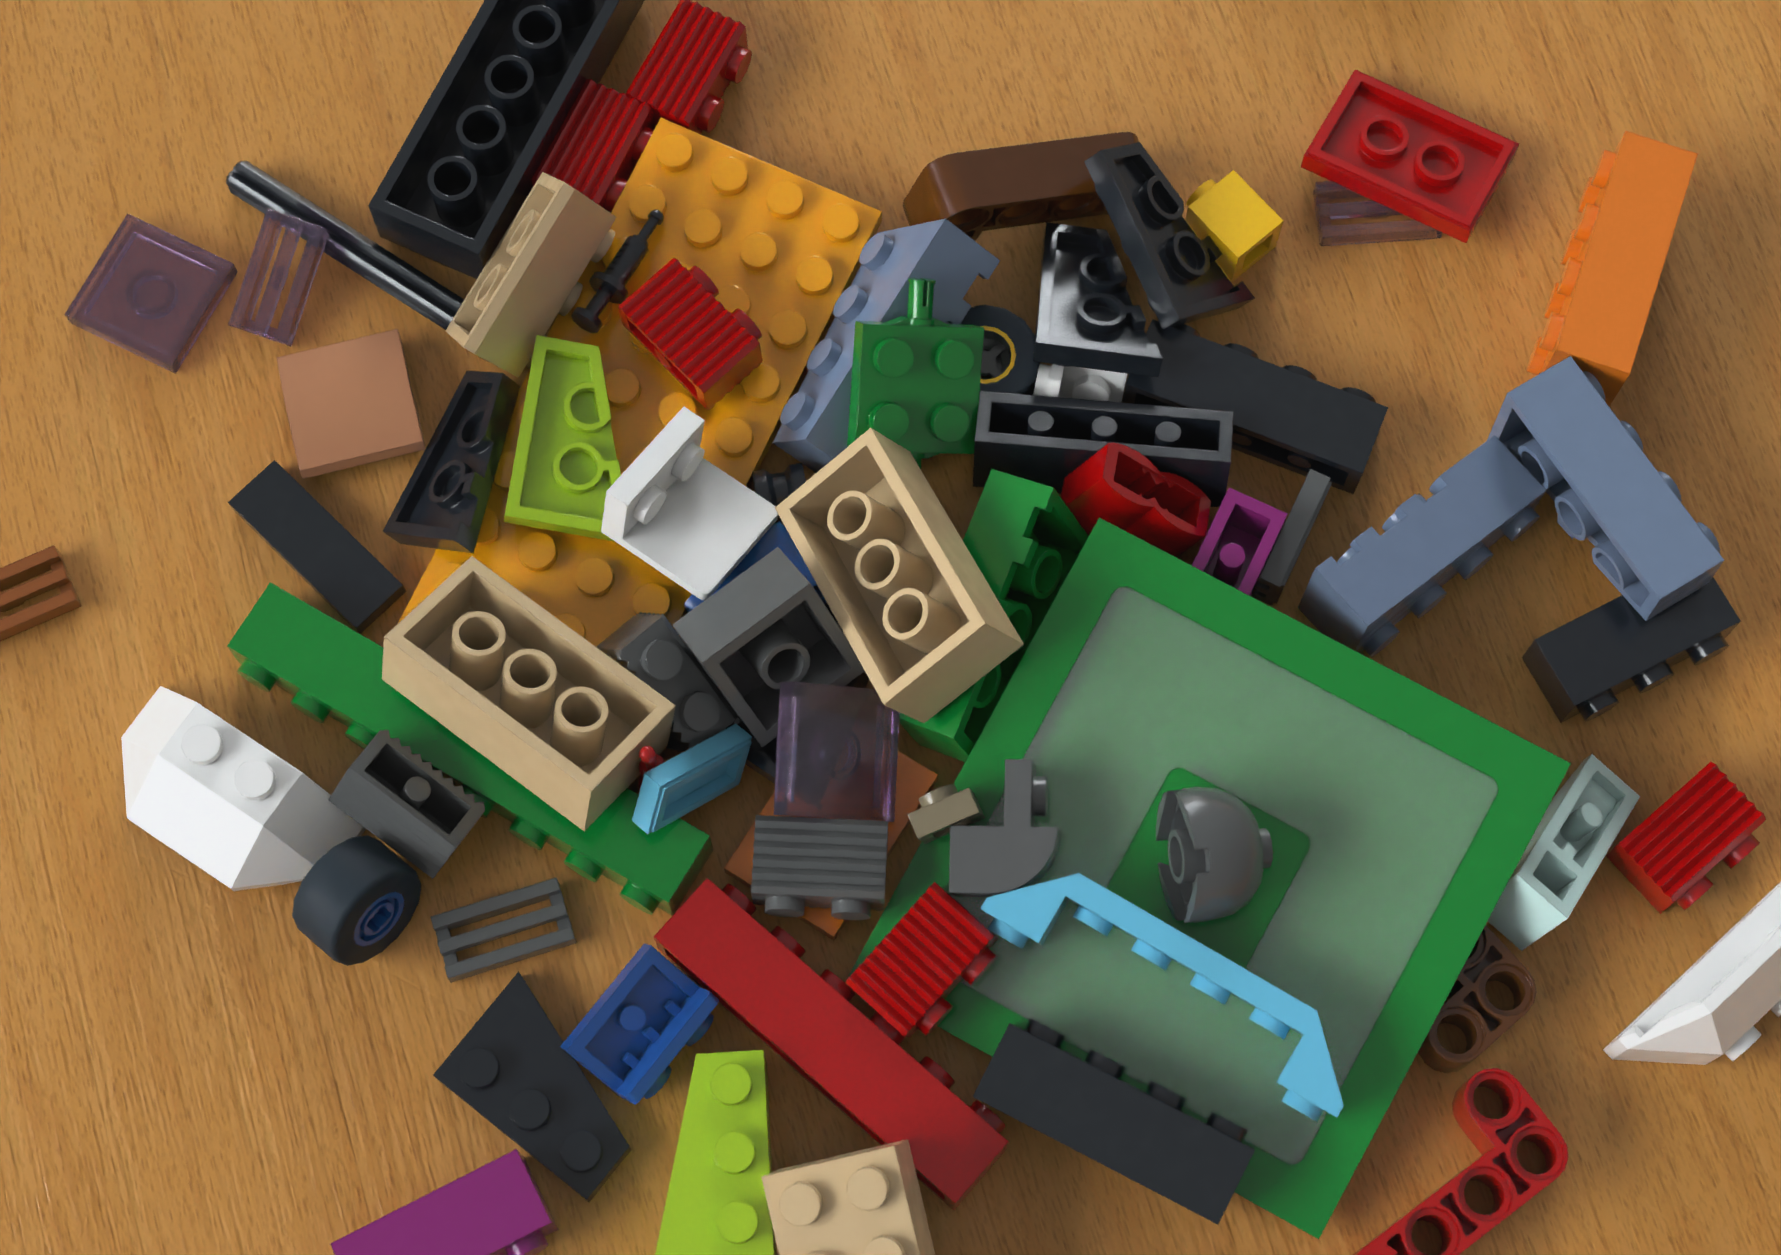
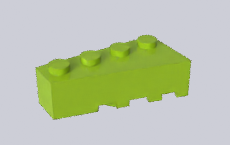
[655,1050,776,1255]

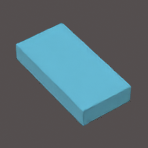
[632,724,752,834]

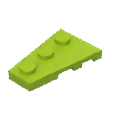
[504,335,621,542]

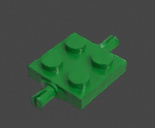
[847,278,984,469]

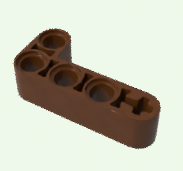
[903,132,1139,241]
[1418,925,1537,1073]

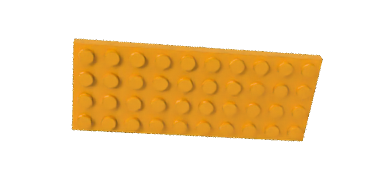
[398,118,882,647]

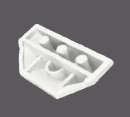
[121,686,366,891]
[1603,882,1781,1065]

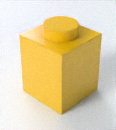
[1185,170,1284,283]

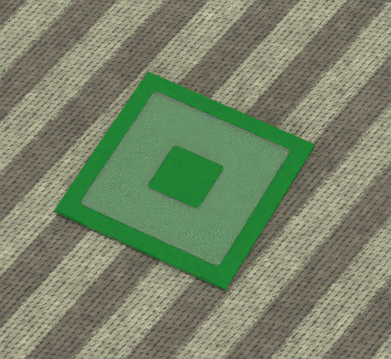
[848,518,1571,1239]

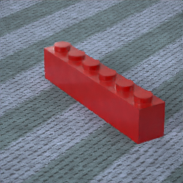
[653,878,1009,1211]

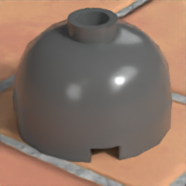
[1156,787,1273,923]

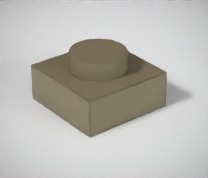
[907,784,985,844]

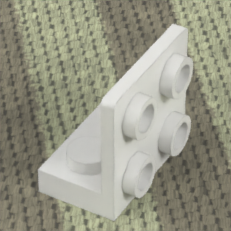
[601,407,778,601]

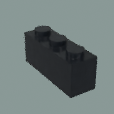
[1522,577,1741,723]

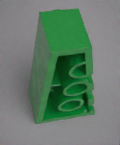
[893,469,1089,762]

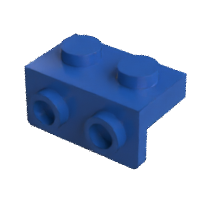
[560,943,719,1105]

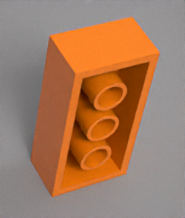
[1526,130,1698,406]

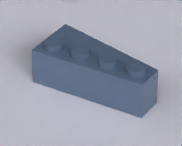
[773,219,1000,473]
[1487,356,1724,621]
[1298,435,1546,657]

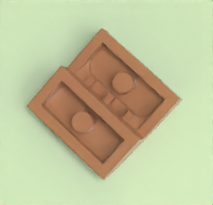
[277,329,426,479]

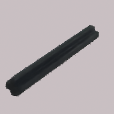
[226,161,465,330]

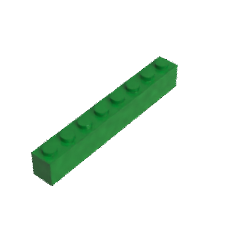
[227,582,713,916]

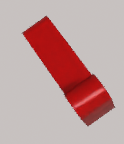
[1353,1068,1568,1255]

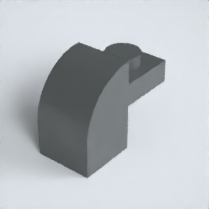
[949,759,1062,897]

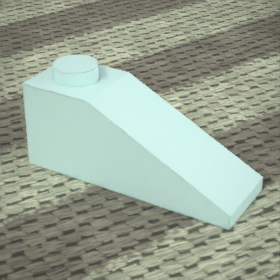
[1488,754,1640,951]

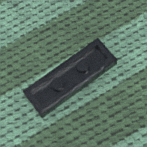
[228,460,406,634]

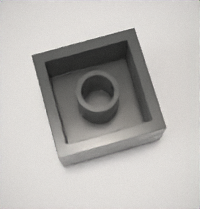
[672,547,865,747]

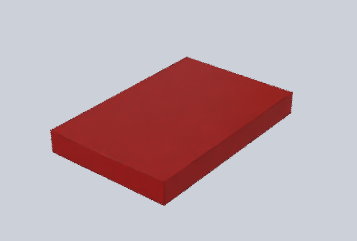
[1301,69,1519,243]

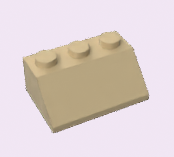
[446,172,617,378]

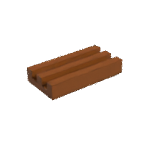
[0,545,82,641]

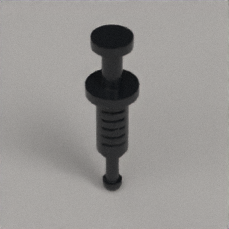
[571,210,664,333]

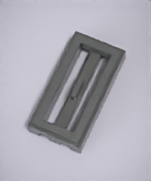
[1252,469,1332,606]
[430,877,577,983]

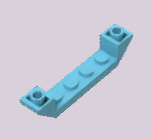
[980,873,1344,1122]

